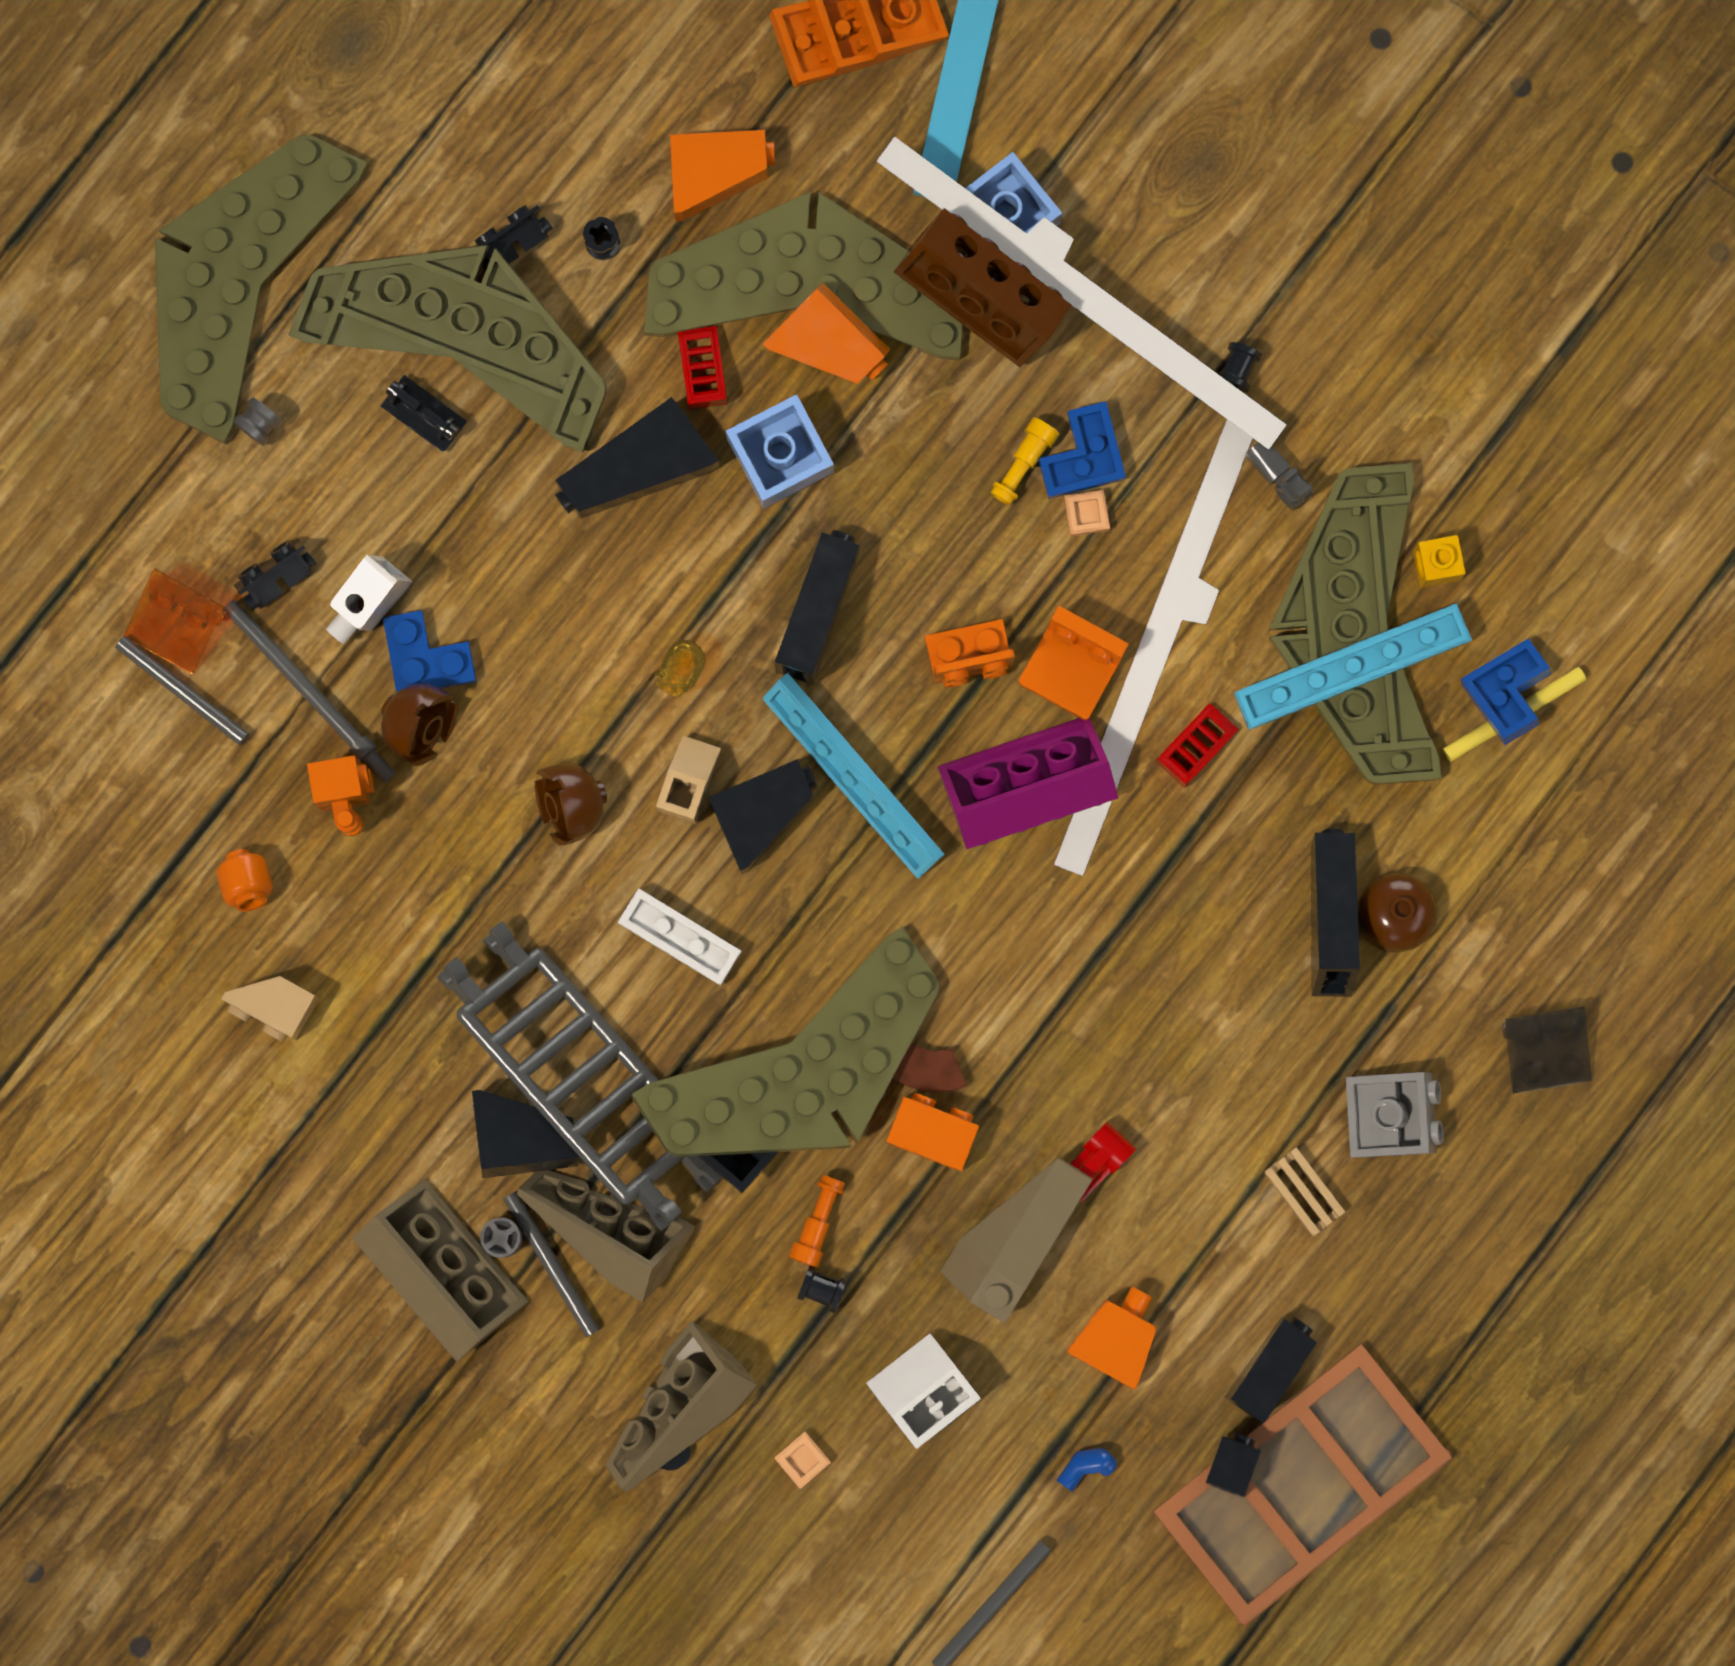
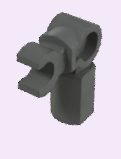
[1245,442,1313,511]

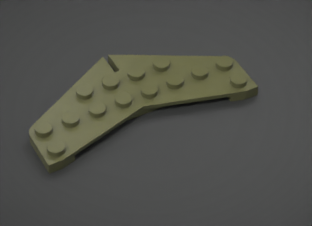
[155,135,369,444]
[644,192,963,360]
[289,245,607,452]
[1268,463,1441,785]
[631,927,939,1157]

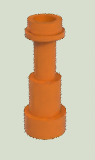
[788,1175,845,1268]

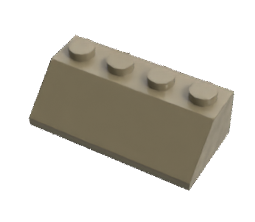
[352,1179,528,1362]

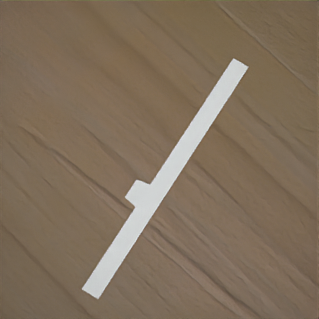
[877,137,1286,450]
[1054,419,1253,876]

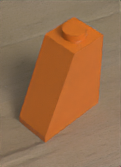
[670,130,775,222]
[763,282,890,384]

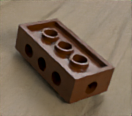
[894,208,1072,368]

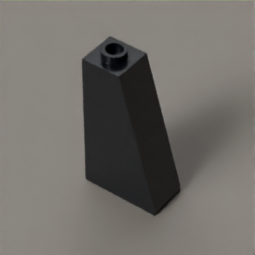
[555,397,720,519]
[775,530,860,685]
[1311,828,1360,997]

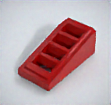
[677,326,728,410]
[1155,703,1239,789]

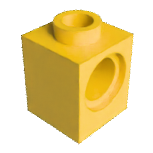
[1413,535,1466,588]

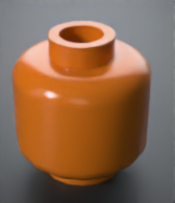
[216,849,273,912]

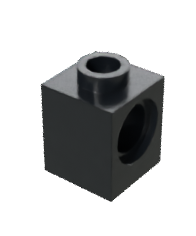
[1205,1432,1261,1498]

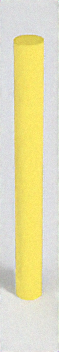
[1442,667,1586,762]

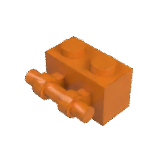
[307,755,375,837]

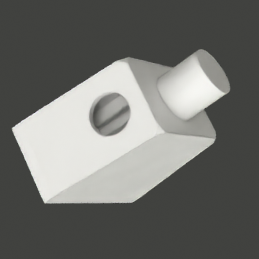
[326,555,413,644]

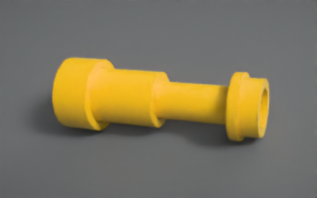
[990,417,1060,506]

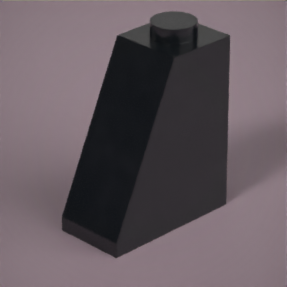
[709,759,818,874]
[472,1090,579,1178]
[1224,1316,1317,1423]

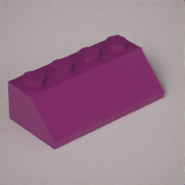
[937,718,1119,849]

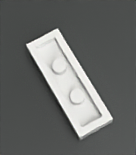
[618,888,742,986]

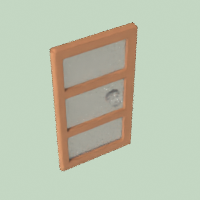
[1153,1344,1453,1627]

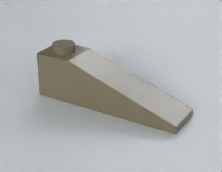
[940,1157,1093,1323]
[517,1170,695,1303]
[605,1321,757,1492]

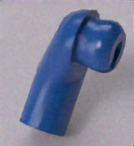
[1056,1448,1117,1492]

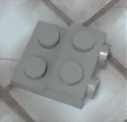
[1346,1072,1444,1158]

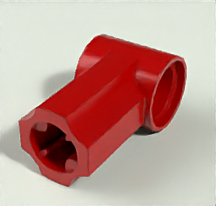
[1070,1121,1136,1204]

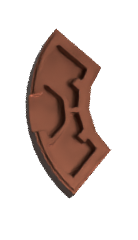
[892,1042,967,1093]

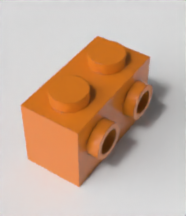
[886,1092,979,1172]

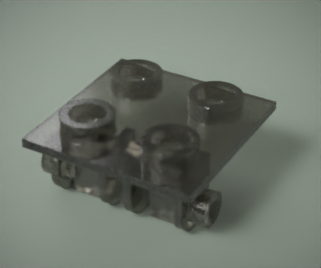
[1502,1006,1592,1094]

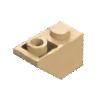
[656,736,721,824]
[221,976,319,1042]

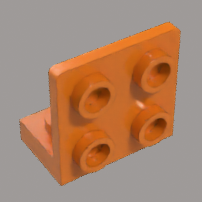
[1018,605,1129,721]
[925,619,1015,688]

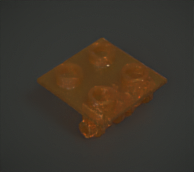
[123,568,226,674]

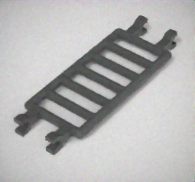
[437,921,722,1231]

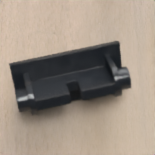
[474,205,553,271]
[380,375,467,453]
[234,539,317,611]

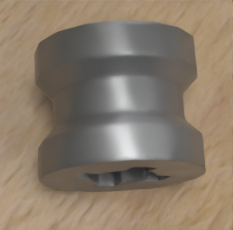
[232,397,283,447]
[481,1218,523,1258]

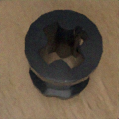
[583,217,621,261]
[1218,342,1262,393]
[797,1265,847,1313]

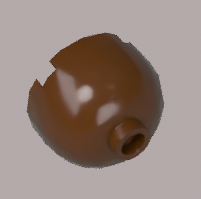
[381,684,458,766]
[534,763,607,846]
[1358,873,1438,953]

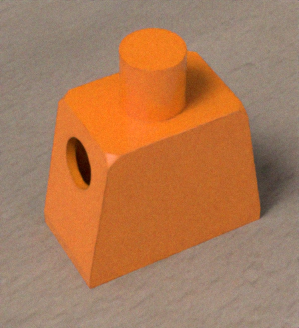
[1065,1286,1157,1390]

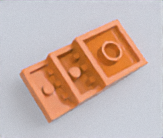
[769,0,949,88]

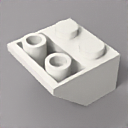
[866,1333,981,1449]

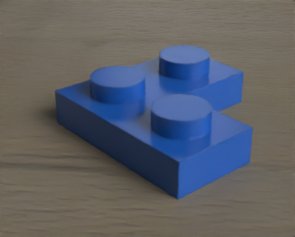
[1038,401,1126,499]
[383,610,477,692]
[1461,638,1551,745]

